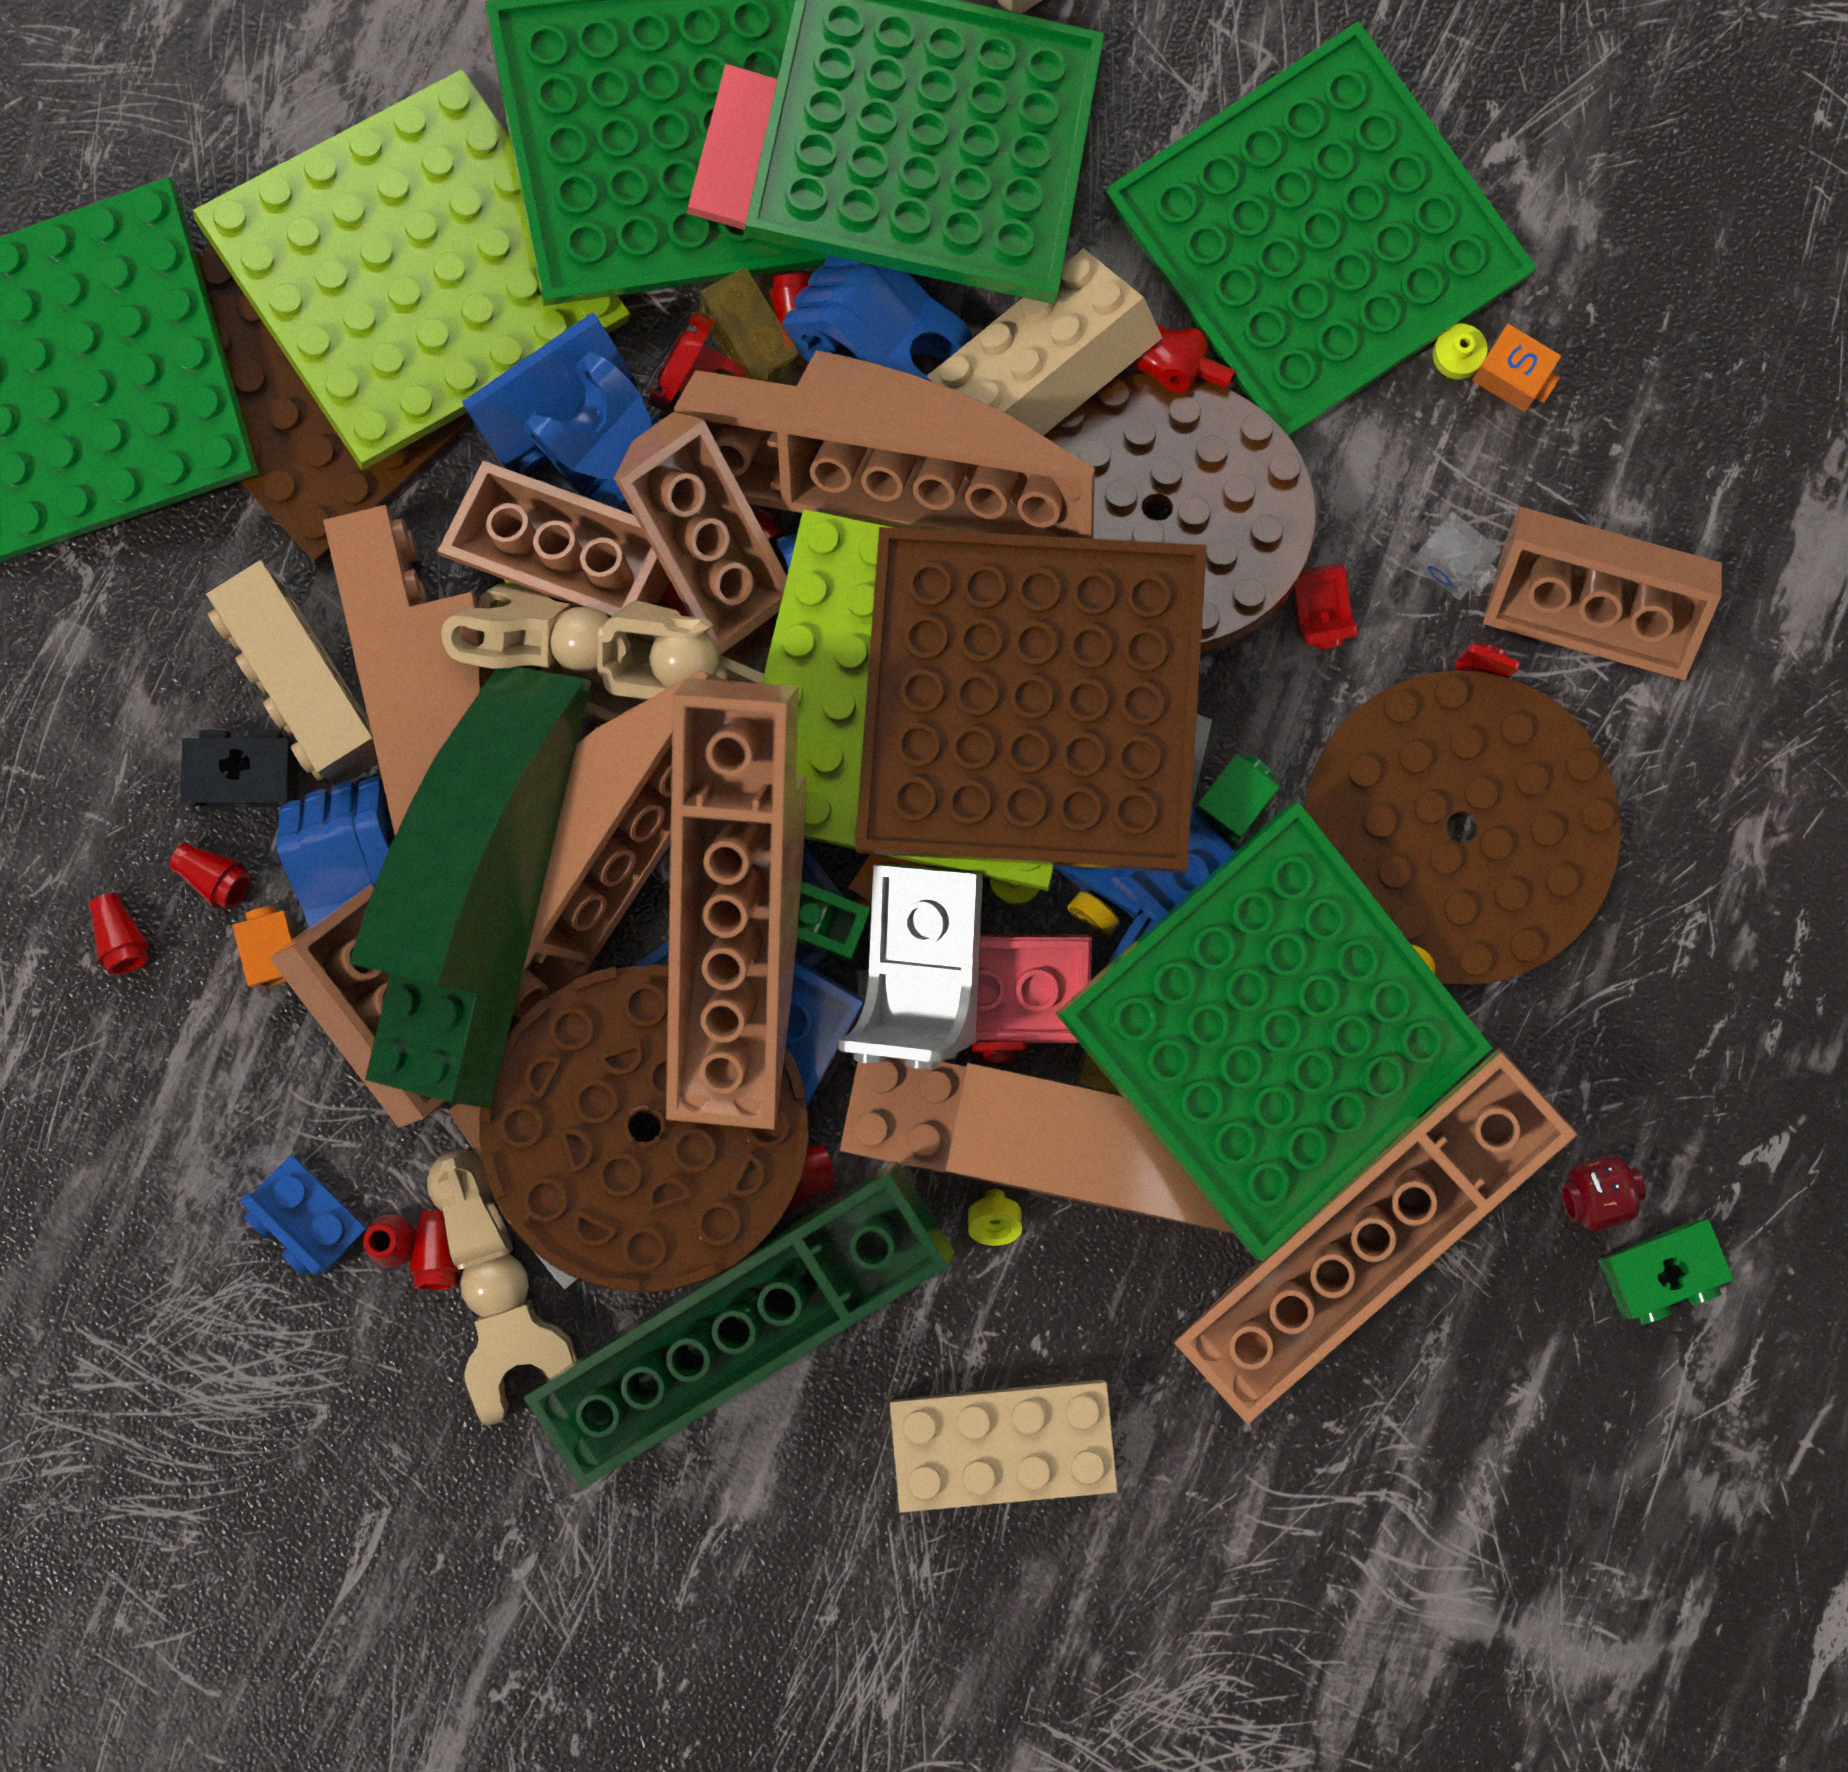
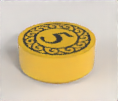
[1067,891,1120,940]

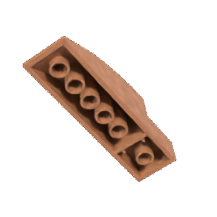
[674,350,1095,539]
[323,505,494,835]
[508,670,727,1035]
[666,678,807,1130]
[1174,1048,1577,1425]
[839,1057,1233,1233]

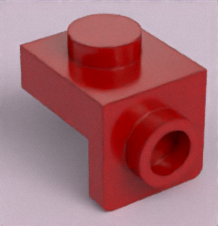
[1292,562,1359,649]

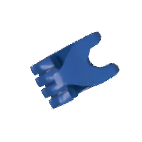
[782,256,972,382]
[522,350,662,515]
[276,777,395,927]

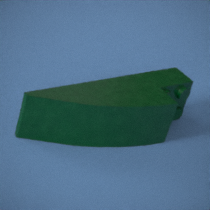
[349,667,592,1109]
[523,1161,955,1489]

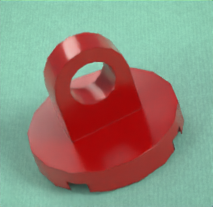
[647,311,747,412]

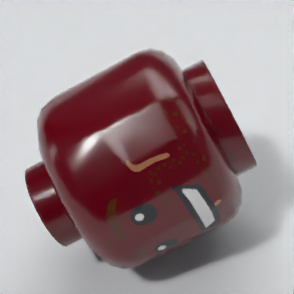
[1561,1155,1646,1232]

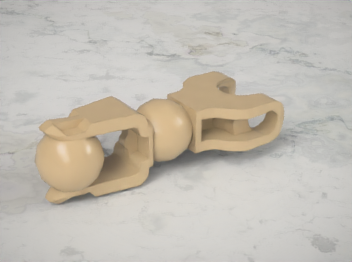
[441,583,719,699]
[426,1149,578,1426]

